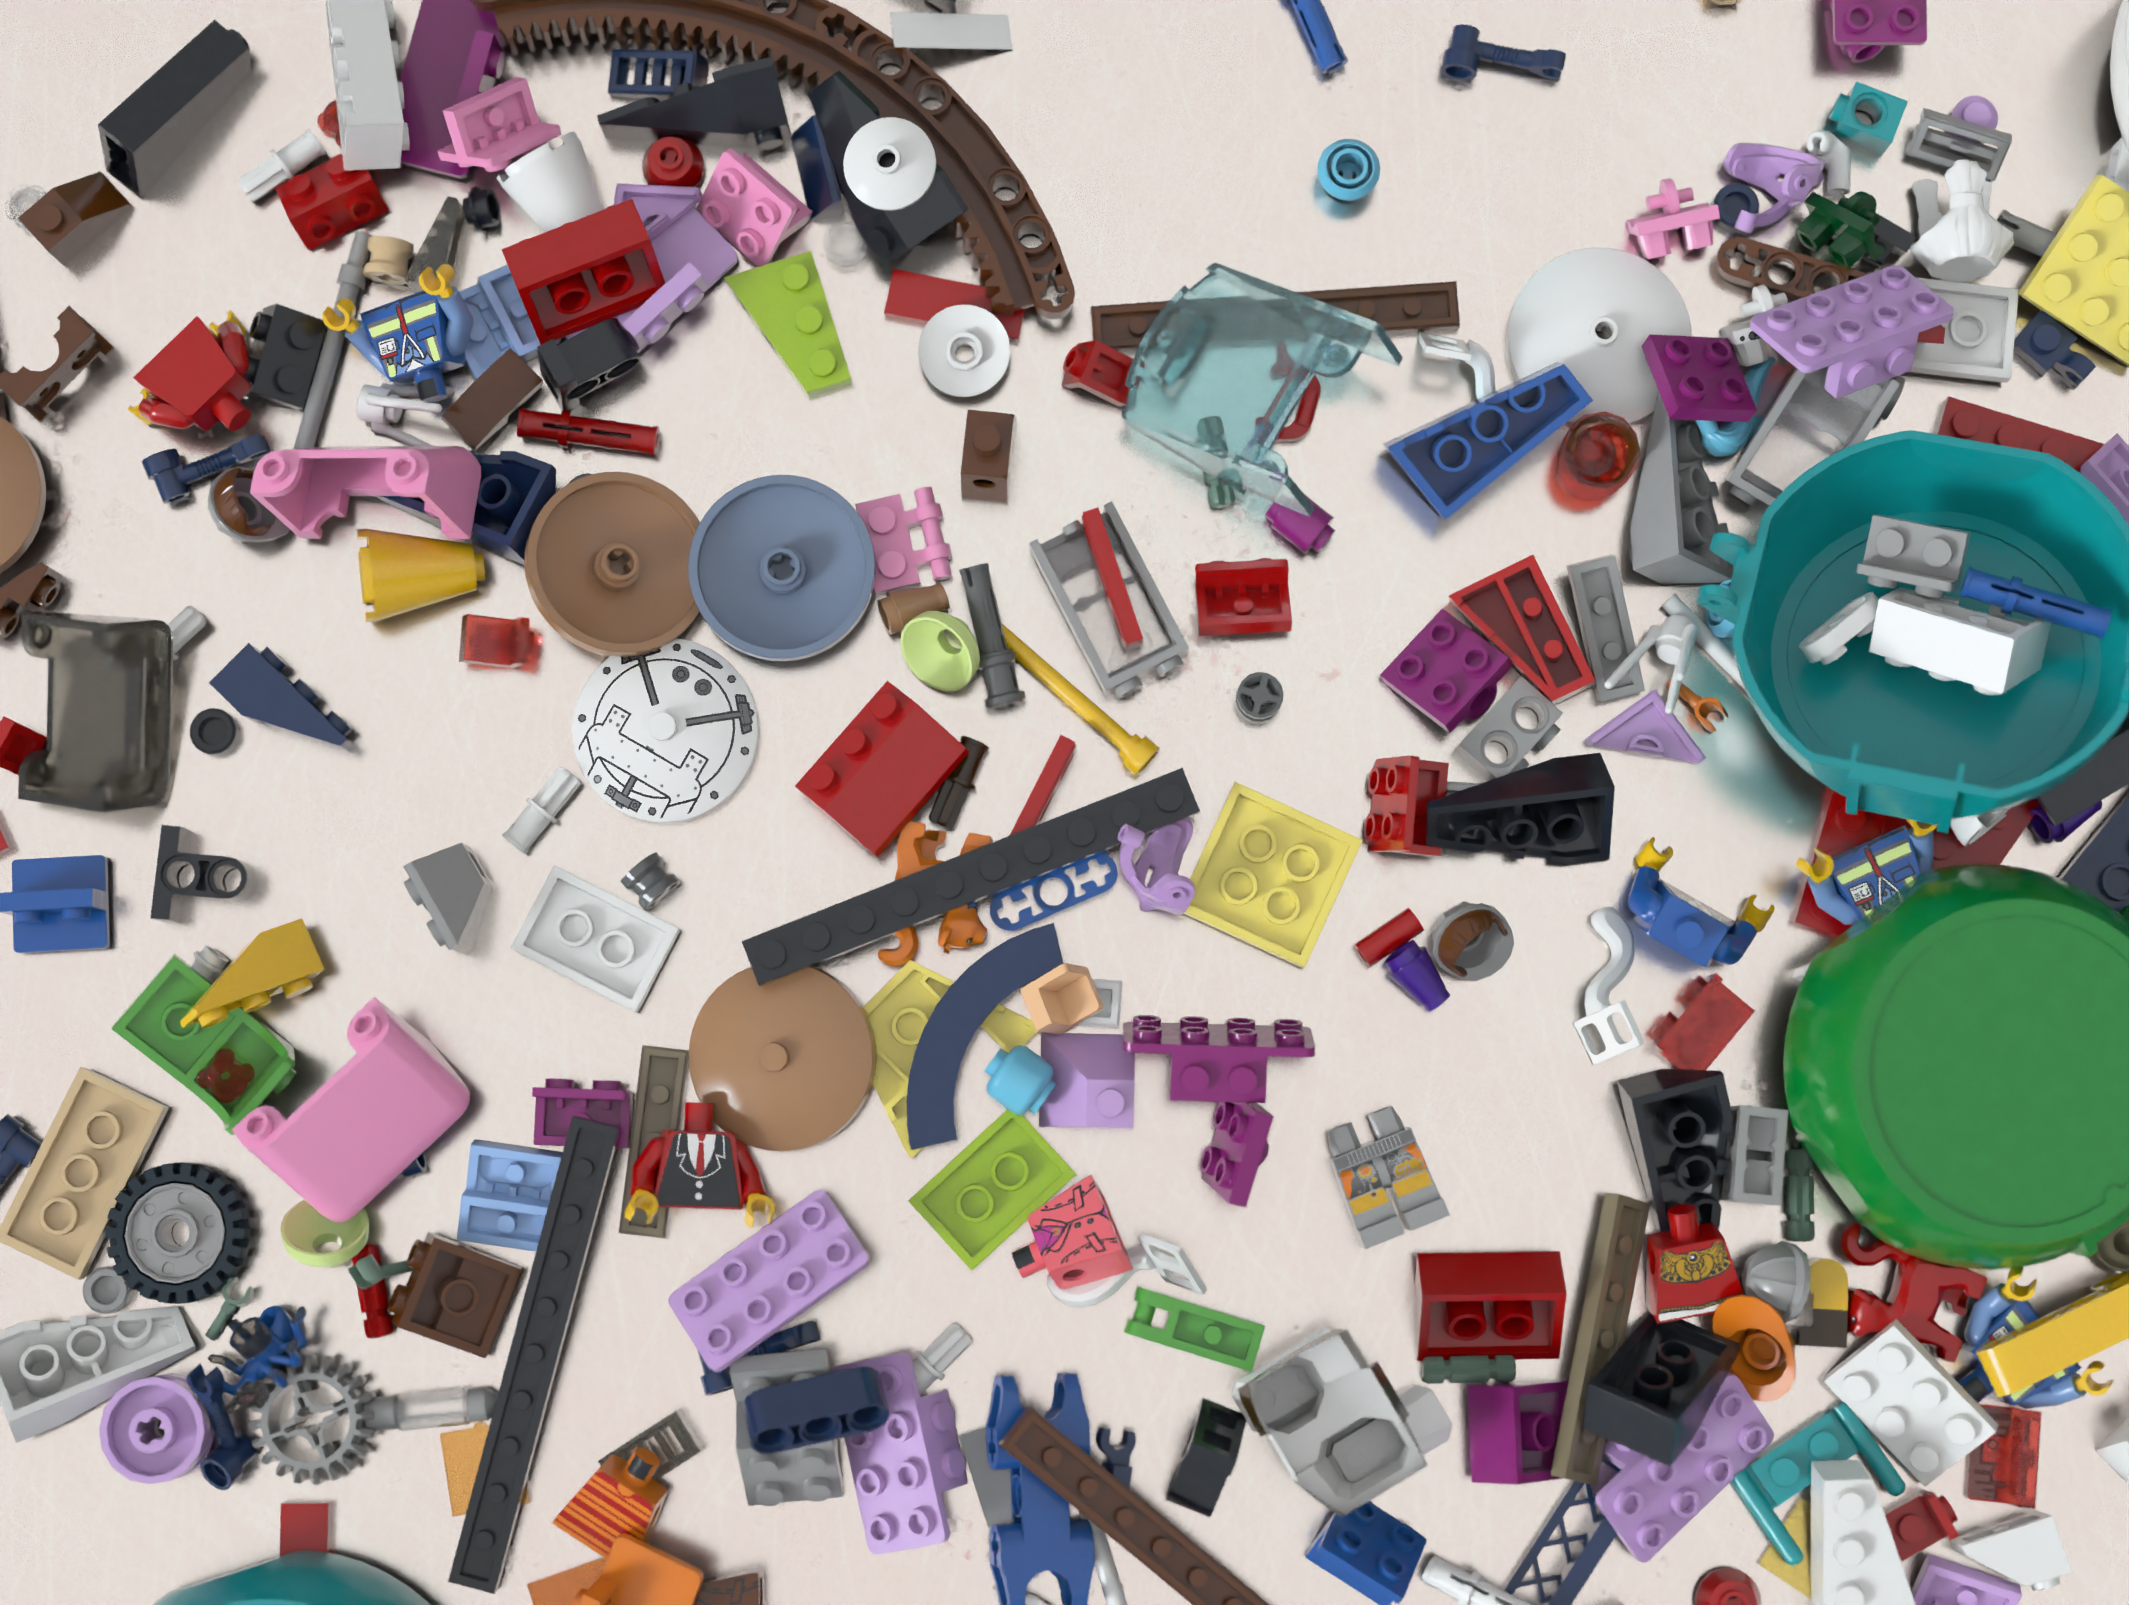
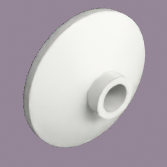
[843,117,936,211]
[918,304,1010,397]

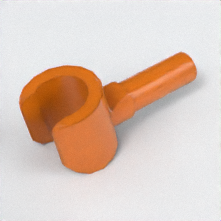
[1667,678,1729,732]

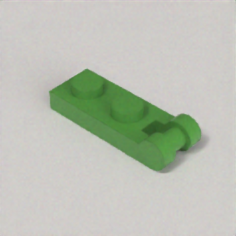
[1124,1287,1265,1372]

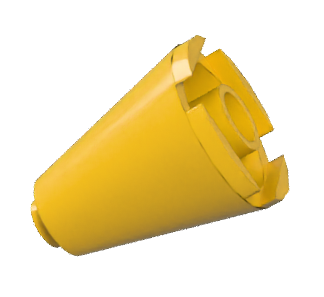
[357,529,485,622]

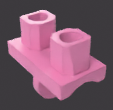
[1627,178,1720,259]

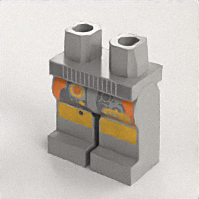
[1327,1106,1450,1249]

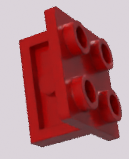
[1364,755,1449,857]

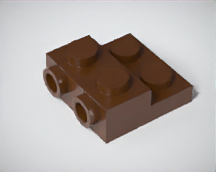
[388,1232,522,1359]

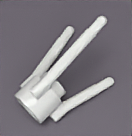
[357,383,454,446]
[1605,615,1699,714]

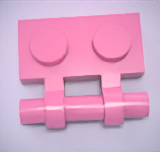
[855,487,952,596]

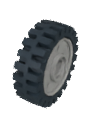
[105,1162,255,1304]

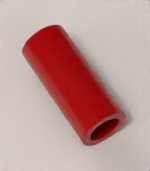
[1354,908,1424,968]

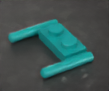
[1731,1402,1906,1566]

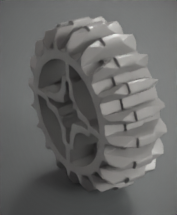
[248,1354,378,1485]

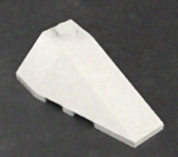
[0,1306,196,1443]

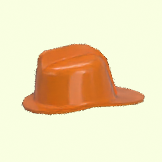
[1712,1295,1796,1402]

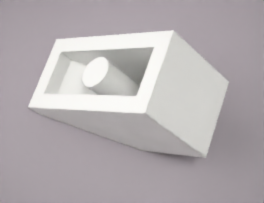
[1950,1511,2072,1591]

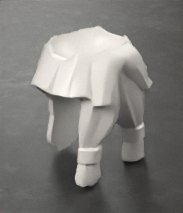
[1909,160,2014,283]

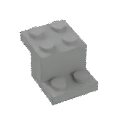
[730,1349,843,1506]

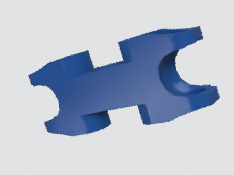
[986,1373,1095,1605]

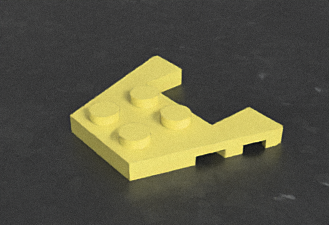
[863,960,1039,1159]

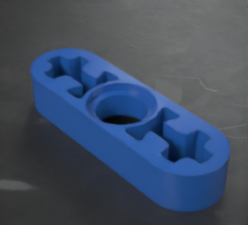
[990,852,1118,932]

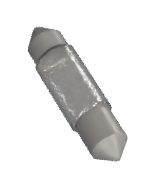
[362,1386,498,1431]

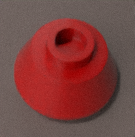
[642,136,704,187]
[1695,1568,1761,1605]

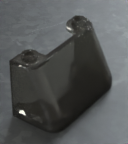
[18,611,173,813]

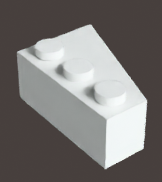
[1869,587,2051,695]

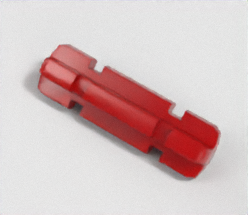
[352,1244,393,1339]

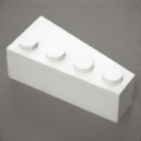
[325,0,409,170]

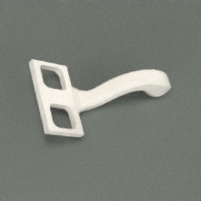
[1418,332,1495,399]
[1574,907,1645,1065]
[1047,1233,1207,1307]

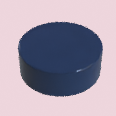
[1711,183,1759,232]

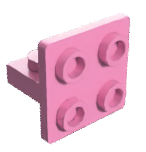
[438,77,561,172]
[696,148,813,267]

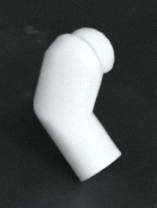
[1806,130,1851,195]

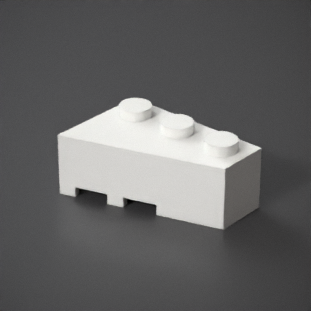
[1810,1460,1915,1605]

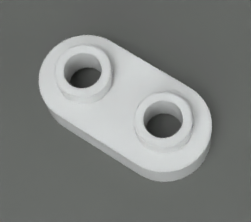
[1799,592,1879,665]

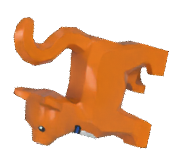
[878,821,993,966]

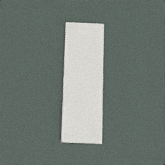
[890,12,1012,50]

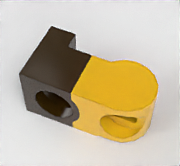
[1791,1258,1848,1348]

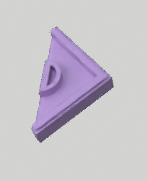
[614,183,702,241]
[1584,689,1706,764]

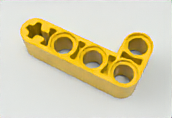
[1975,1272,2129,1397]

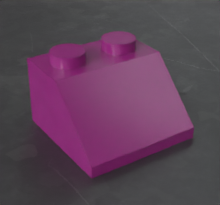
[1467,1380,1569,1485]

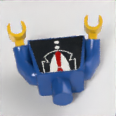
[1628,837,1775,968]

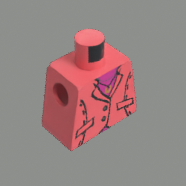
[1012,1175,1134,1289]

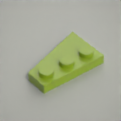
[724,251,852,396]

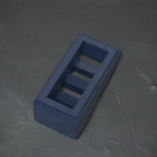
[608,49,709,101]

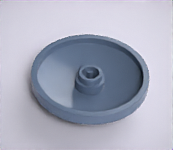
[688,475,876,661]

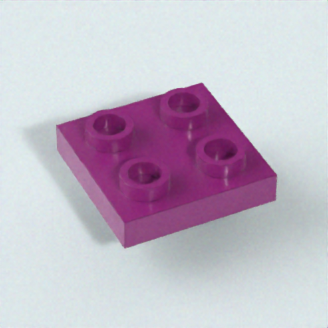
[1641,334,1757,422]
[1380,608,1513,733]
[1200,1102,1274,1207]

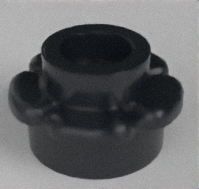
[462,187,501,232]

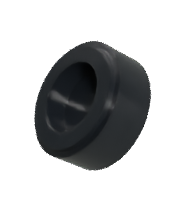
[190,708,240,756]

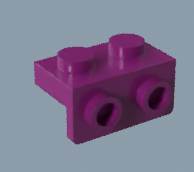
[532,1078,633,1148]

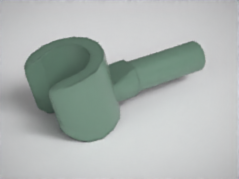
[348,1254,413,1290]
[205,1277,254,1341]

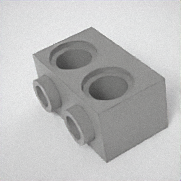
[1454,676,1563,781]
[1722,1105,1788,1206]

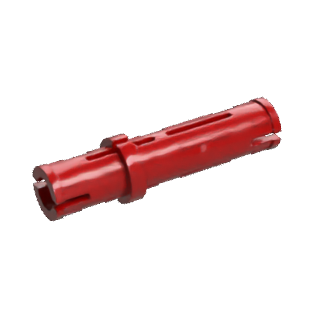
[517,408,659,455]

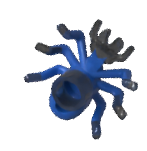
[208,1305,307,1414]

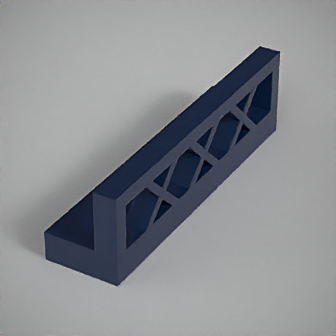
[1502,1454,1621,1605]

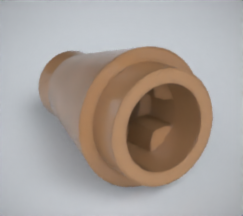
[877,583,950,635]

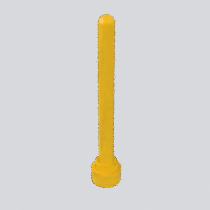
[1002,623,1160,776]

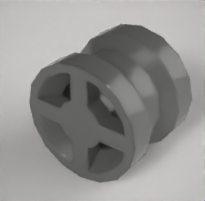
[1236,672,1284,723]
[621,852,681,911]

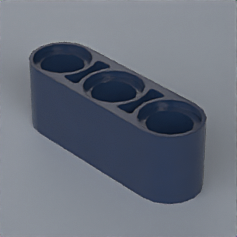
[743,1366,890,1454]

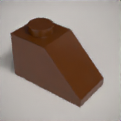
[18,171,133,266]

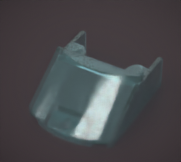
[1122,263,1403,516]

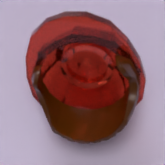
[1556,411,1641,501]

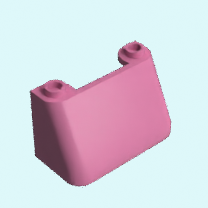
[250,446,481,539]
[232,997,470,1223]

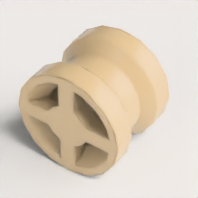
[363,236,414,285]

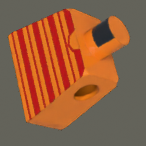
[552,1447,667,1559]

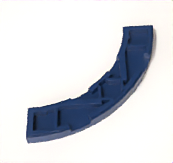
[906,923,1063,1150]

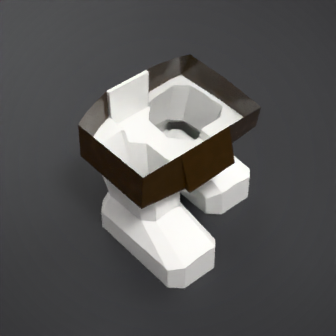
[1232,1326,1453,1517]

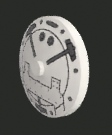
[572,638,760,824]

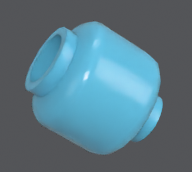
[984,1045,1057,1116]

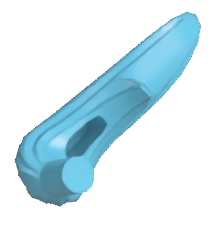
[1696,357,1776,457]

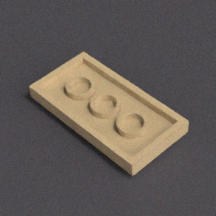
[0,1067,169,1280]

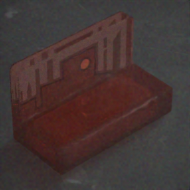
[1965,1404,2042,1509]

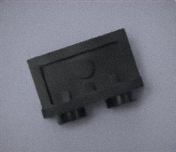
[245,303,327,410]

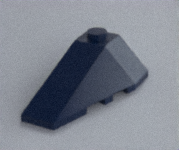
[374,451,556,565]

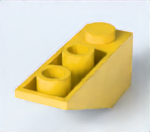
[180,918,325,1028]

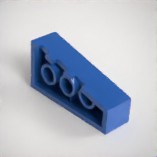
[1383,362,1593,520]

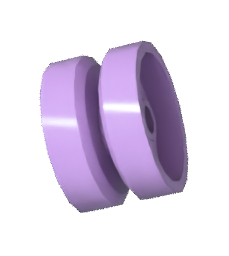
[99,1373,218,1484]

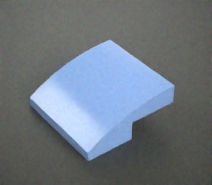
[459,265,561,381]
[457,1139,563,1252]

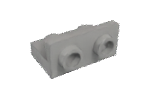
[1856,514,1971,598]

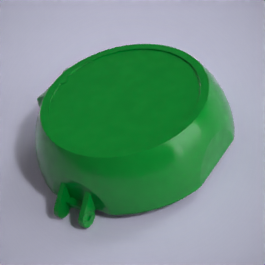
[1783,863,2129,1270]

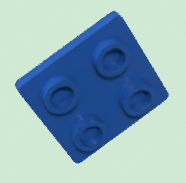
[0,855,110,953]
[1305,1501,1427,1605]

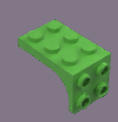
[111,953,296,1135]

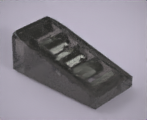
[405,196,465,293]
[598,1409,704,1480]

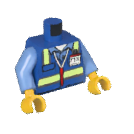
[322,264,473,403]
[1796,819,1938,925]
[1958,1267,2113,1409]

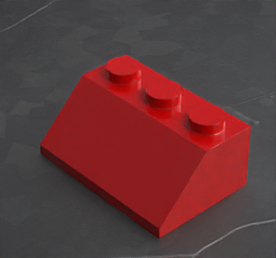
[501,199,665,345]
[795,680,970,858]
[1415,1251,1567,1361]

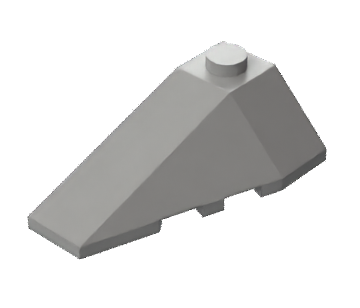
[1629,391,1733,583]

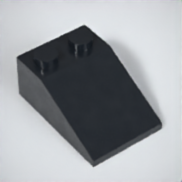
[1583,1313,1741,1466]

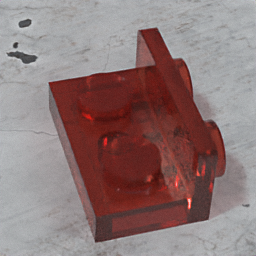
[1649,973,1755,1070]

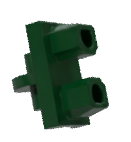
[1796,191,1885,270]

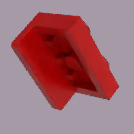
[275,154,389,250]
[1195,558,1292,636]

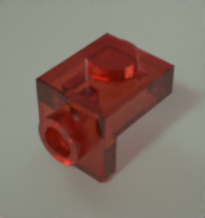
[459,614,534,669]

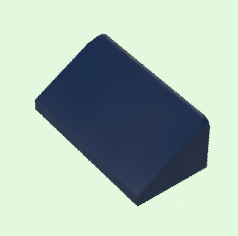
[791,115,844,221]

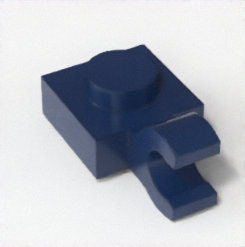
[2014,310,2096,388]
[1096,1427,1136,1489]

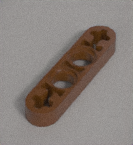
[1717,237,1867,301]

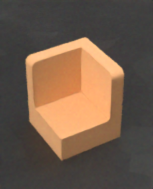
[1020,963,1103,1035]

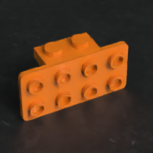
[572,1534,704,1605]

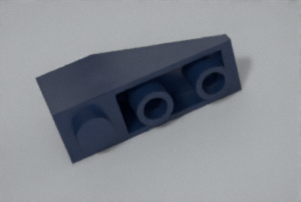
[209,643,357,752]

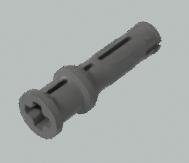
[959,563,1026,707]

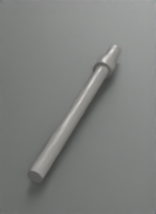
[293,231,372,449]

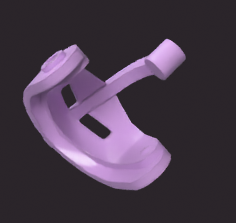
[1725,143,1825,234]
[1118,818,1195,915]

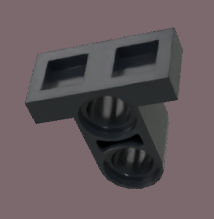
[537,318,641,411]
[150,825,258,924]
[1165,1399,1246,1517]

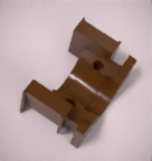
[0,306,115,423]

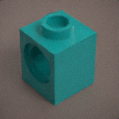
[1829,81,1908,156]

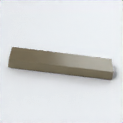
[618,1045,689,1239]

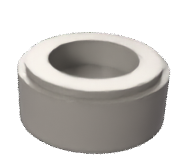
[83,1266,134,1314]

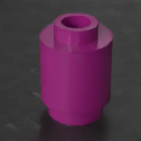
[1265,487,1336,554]

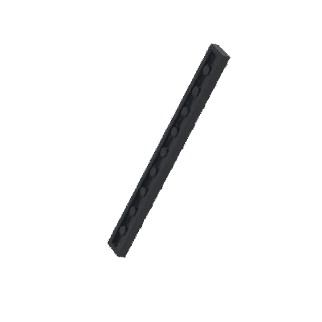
[742,768,1200,987]
[448,1116,621,1594]

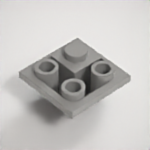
[403,842,493,955]

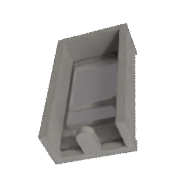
[1726,366,1900,506]
[1029,501,1189,698]

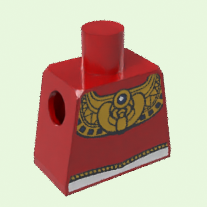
[1646,1204,1744,1324]

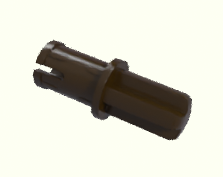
[929,736,989,829]

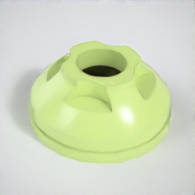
[900,611,980,692]
[280,1200,369,1268]

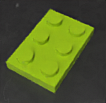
[908,1109,1076,1271]

